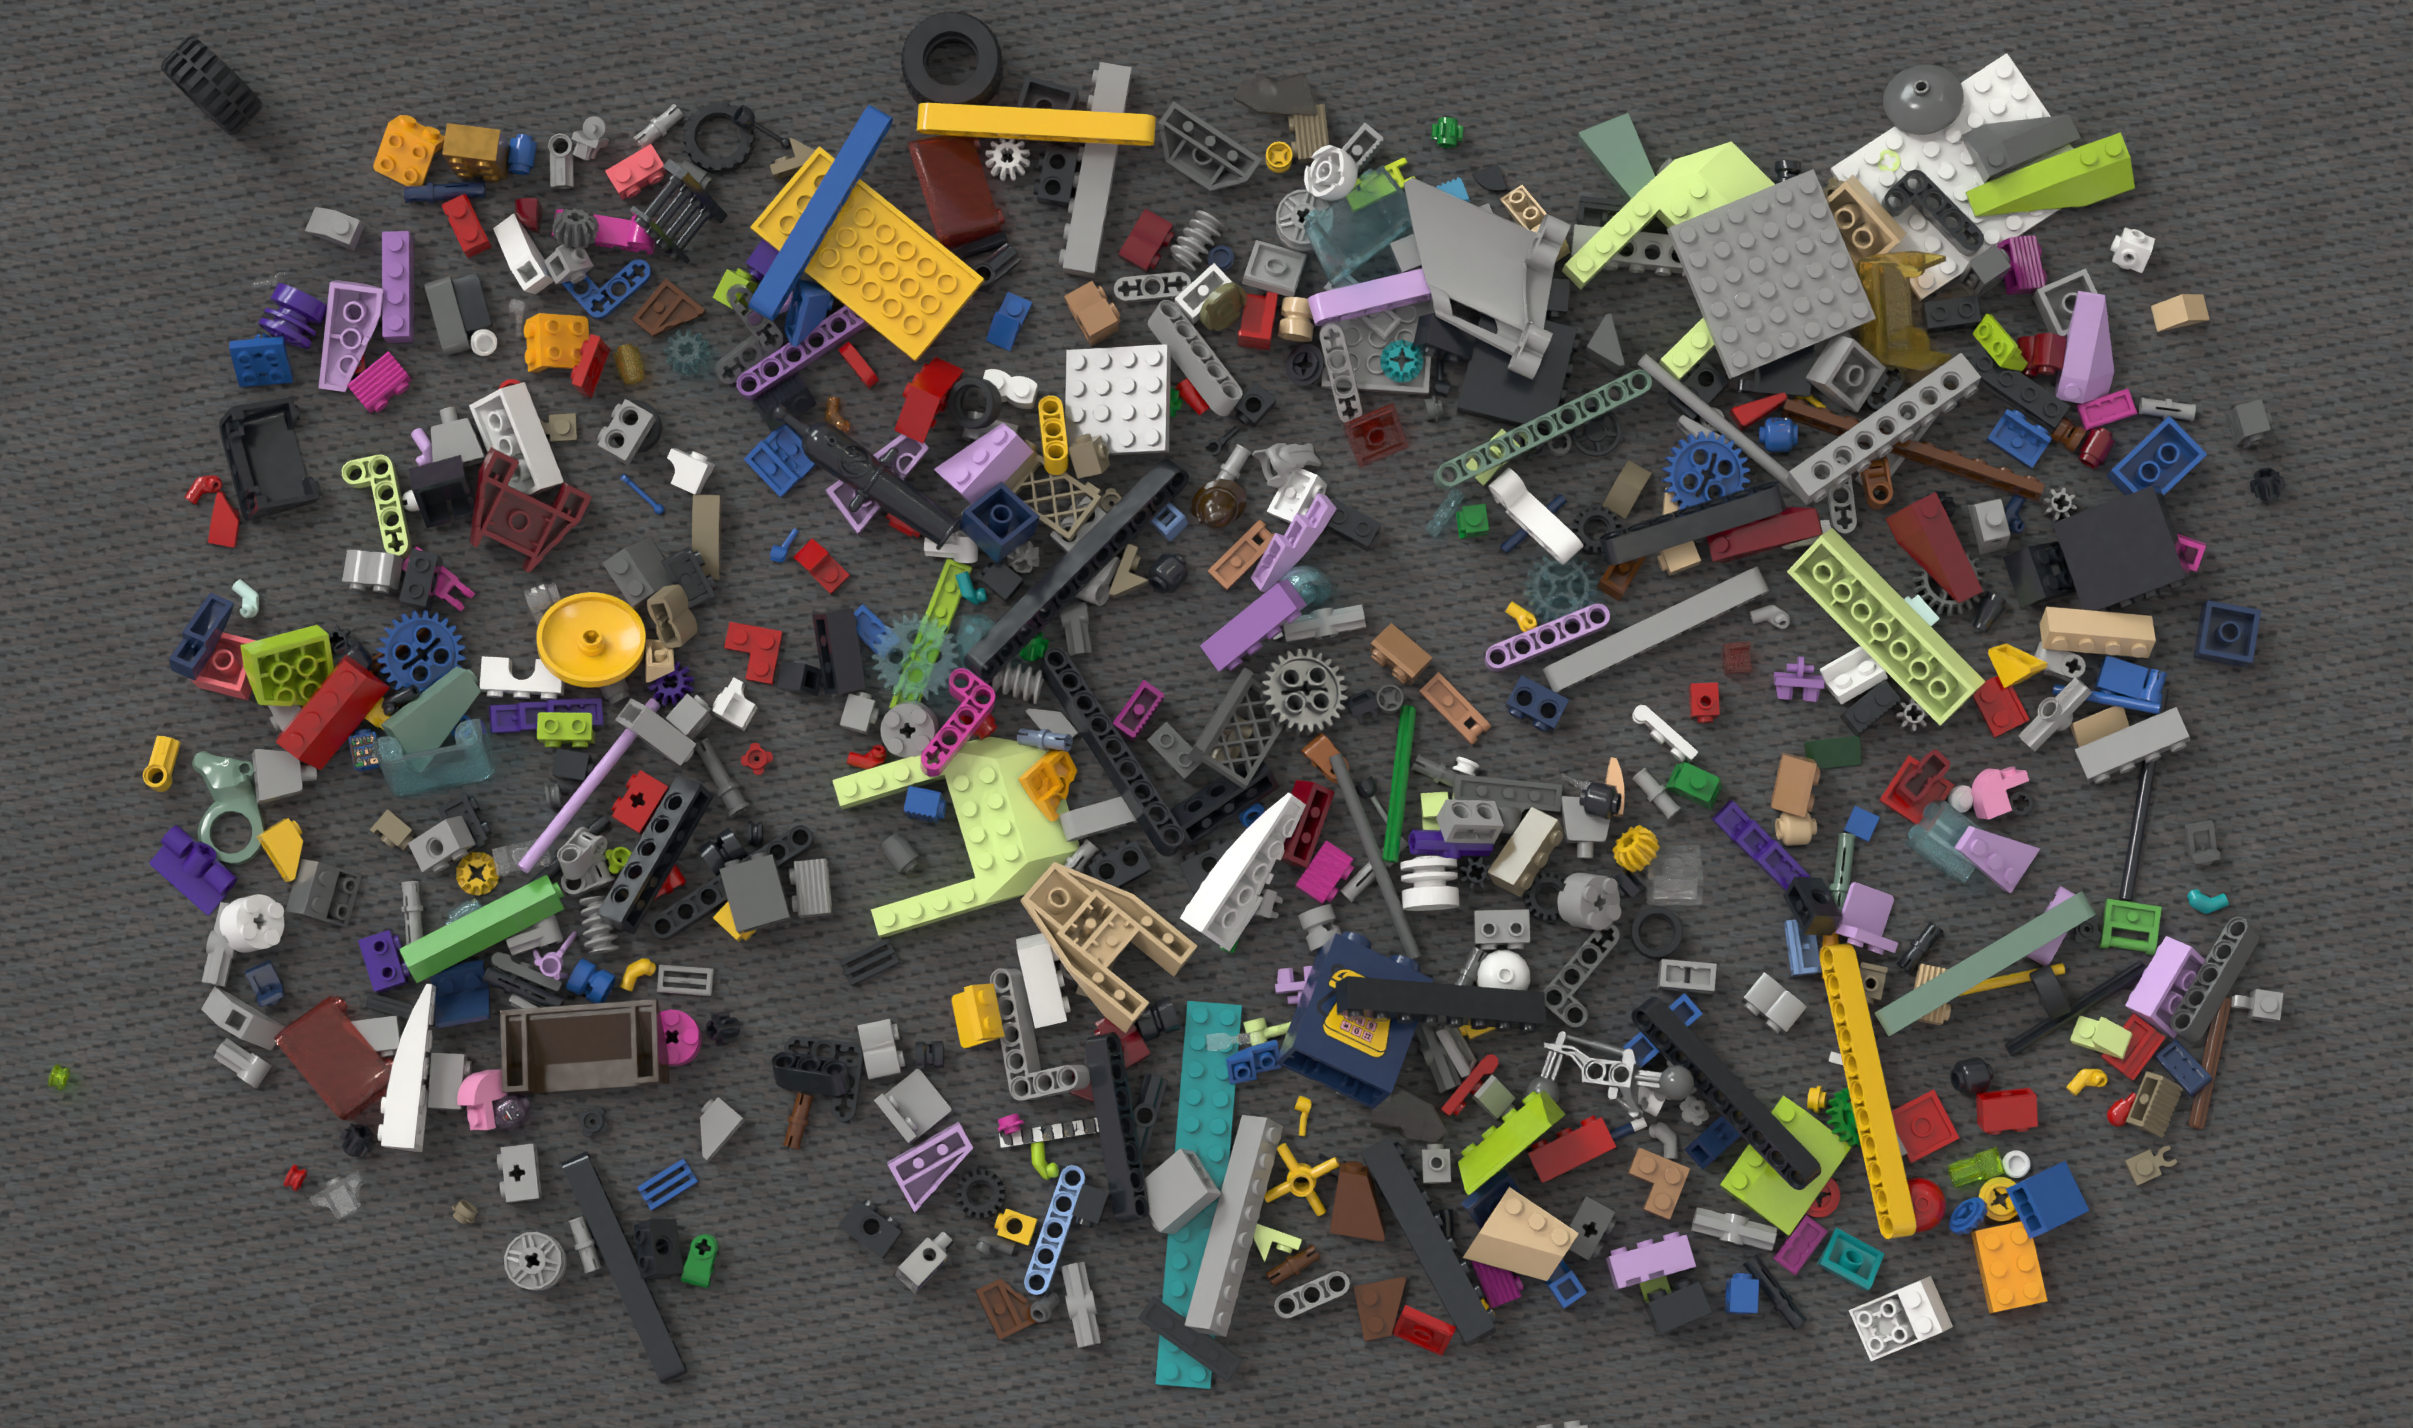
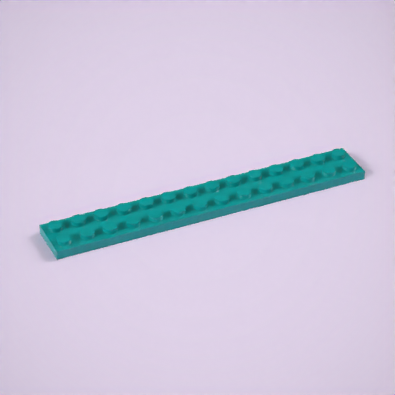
[1155,1001,1242,1389]

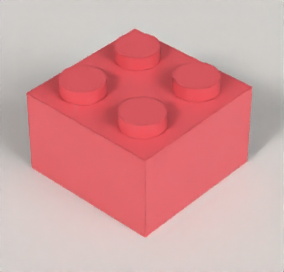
[189,632,255,700]

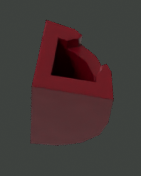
[515,198,543,234]

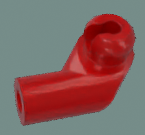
[847,745,887,770]

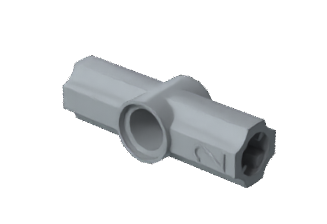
[1283,604,1366,643]
[2018,677,2092,751]
[202,902,237,987]
[1691,1208,1777,1251]
[1061,1262,1101,1348]

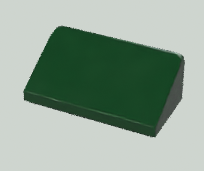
[1804,736,1861,769]

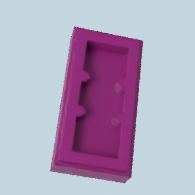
[1772,1215,1828,1276]

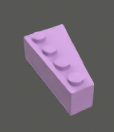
[826,434,929,535]

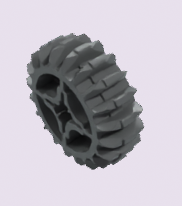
[1912,550,1986,617]

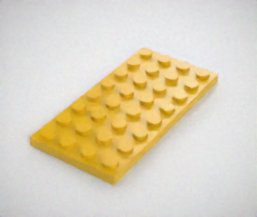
[750,146,984,362]

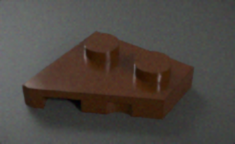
[632,278,706,337]

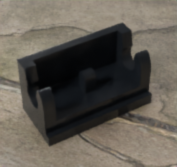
[1576,196,1629,227]

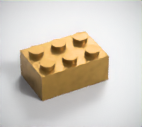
[442,123,509,183]

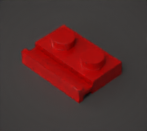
[1972,676,2030,738]
[2100,1013,2166,1081]

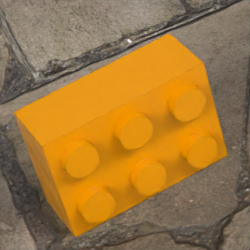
[1971,1222,2047,1313]

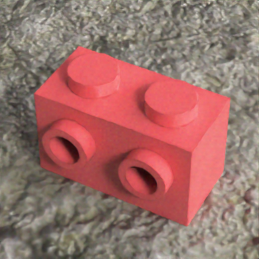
[605,144,668,200]

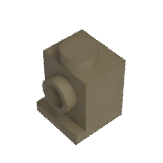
[370,809,416,852]
[1858,962,1888,1005]

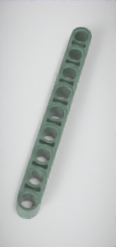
[1433,369,1652,490]
[1874,891,2096,1037]

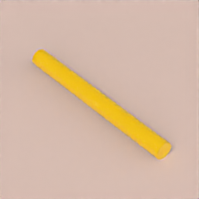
[1959,963,2065,996]

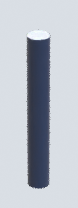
[1499,494,1567,554]

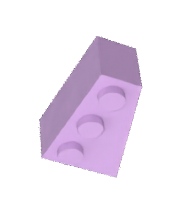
[1606,1231,1696,1290]

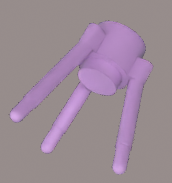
[533,931,577,980]

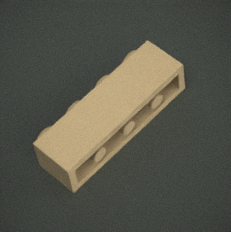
[2040,607,2156,658]

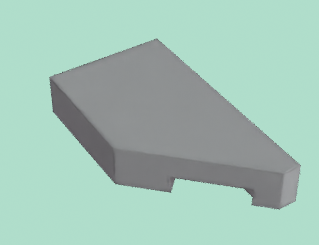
[1026,709,1078,738]

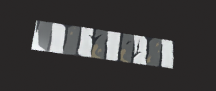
[999,1118,1099,1148]

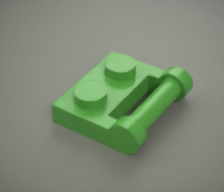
[2099,899,2162,956]

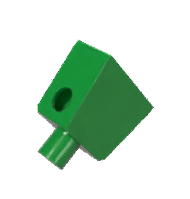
[1666,762,1723,811]

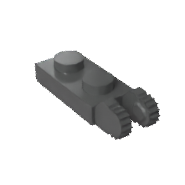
[491,952,563,997]

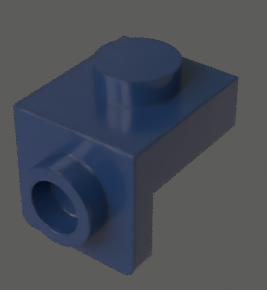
[245,960,285,1007]

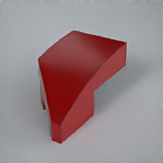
[208,491,240,547]

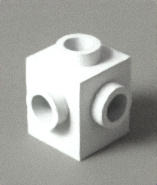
[2110,228,2155,273]

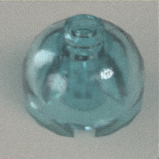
[1279,565,1332,614]

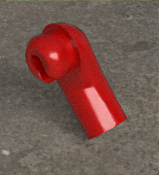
[184,475,222,505]

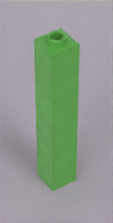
[399,875,564,983]

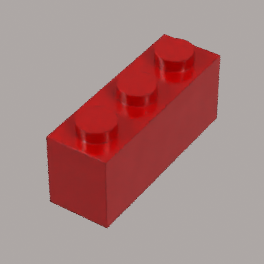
[1528,1115,1617,1183]

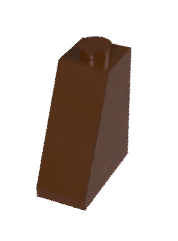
[1330,1161,1386,1242]

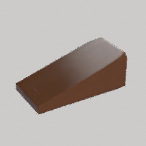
[1596,555,1647,601]

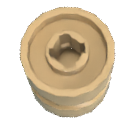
[1278,297,1314,342]

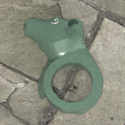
[192,751,265,866]

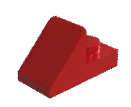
[793,539,850,595]

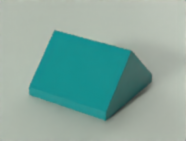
[1816,1228,1885,1291]

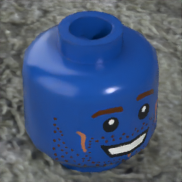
[1759,418,1798,452]

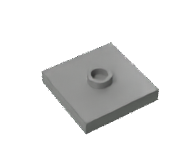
[1242,240,1307,297]

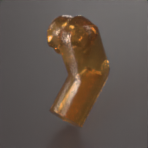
[824,396,850,434]

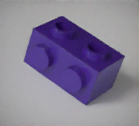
[358,930,411,994]

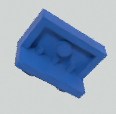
[1986,409,2052,470]

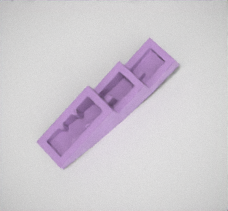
[1251,493,1337,592]

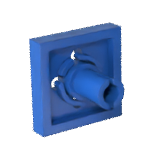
[229,334,293,387]

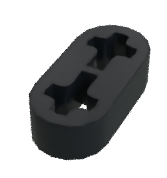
[1865,364,1905,411]

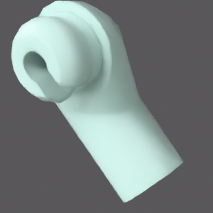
[232,579,259,618]

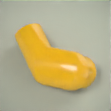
[1505,601,1537,632]
[2066,1069,2108,1096]

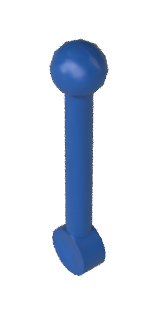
[620,474,664,515]

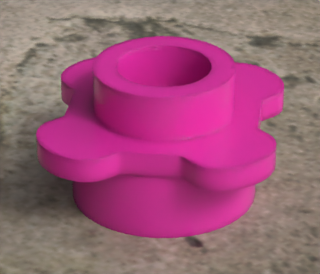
[997,1113,1024,1135]

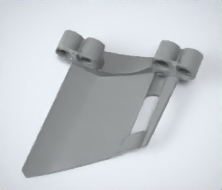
[1404,177,1571,380]

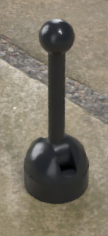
[732,105,791,149]

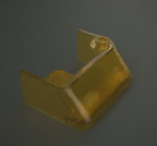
[1856,250,1951,371]

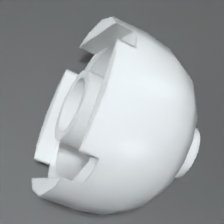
[1304,145,1358,201]
[1477,950,1530,990]

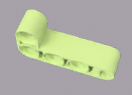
[342,455,412,559]

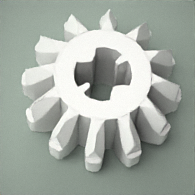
[985,138,1030,181]

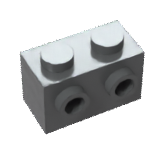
[2226,399,2272,449]

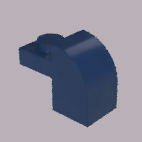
[1684,1115,1741,1170]

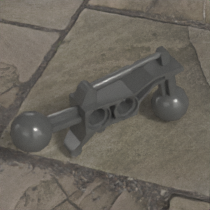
[1525,1031,1694,1119]

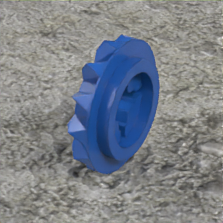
[1949,1197,1988,1236]

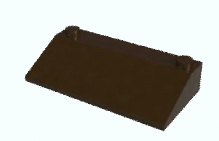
[500,999,669,1095]

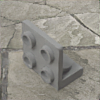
[874,1069,952,1145]

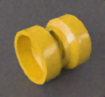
[1266,141,1292,173]

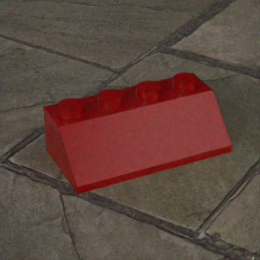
[276,654,390,770]

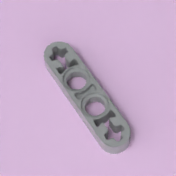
[1320,321,1362,424]

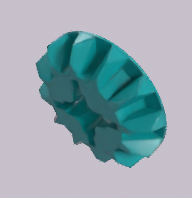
[1380,339,1423,383]

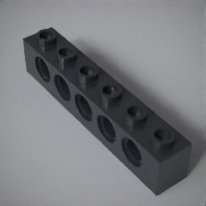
[597,776,714,935]

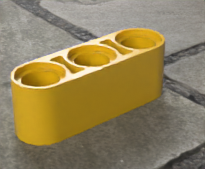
[1038,396,1068,475]

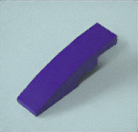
[489,698,603,734]
[1711,800,1810,891]

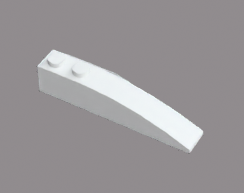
[1180,793,1306,951]
[378,984,436,1152]

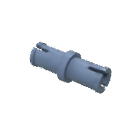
[1017,728,1073,752]

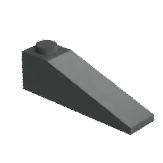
[1961,115,2081,184]

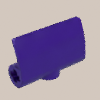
[149,825,238,915]

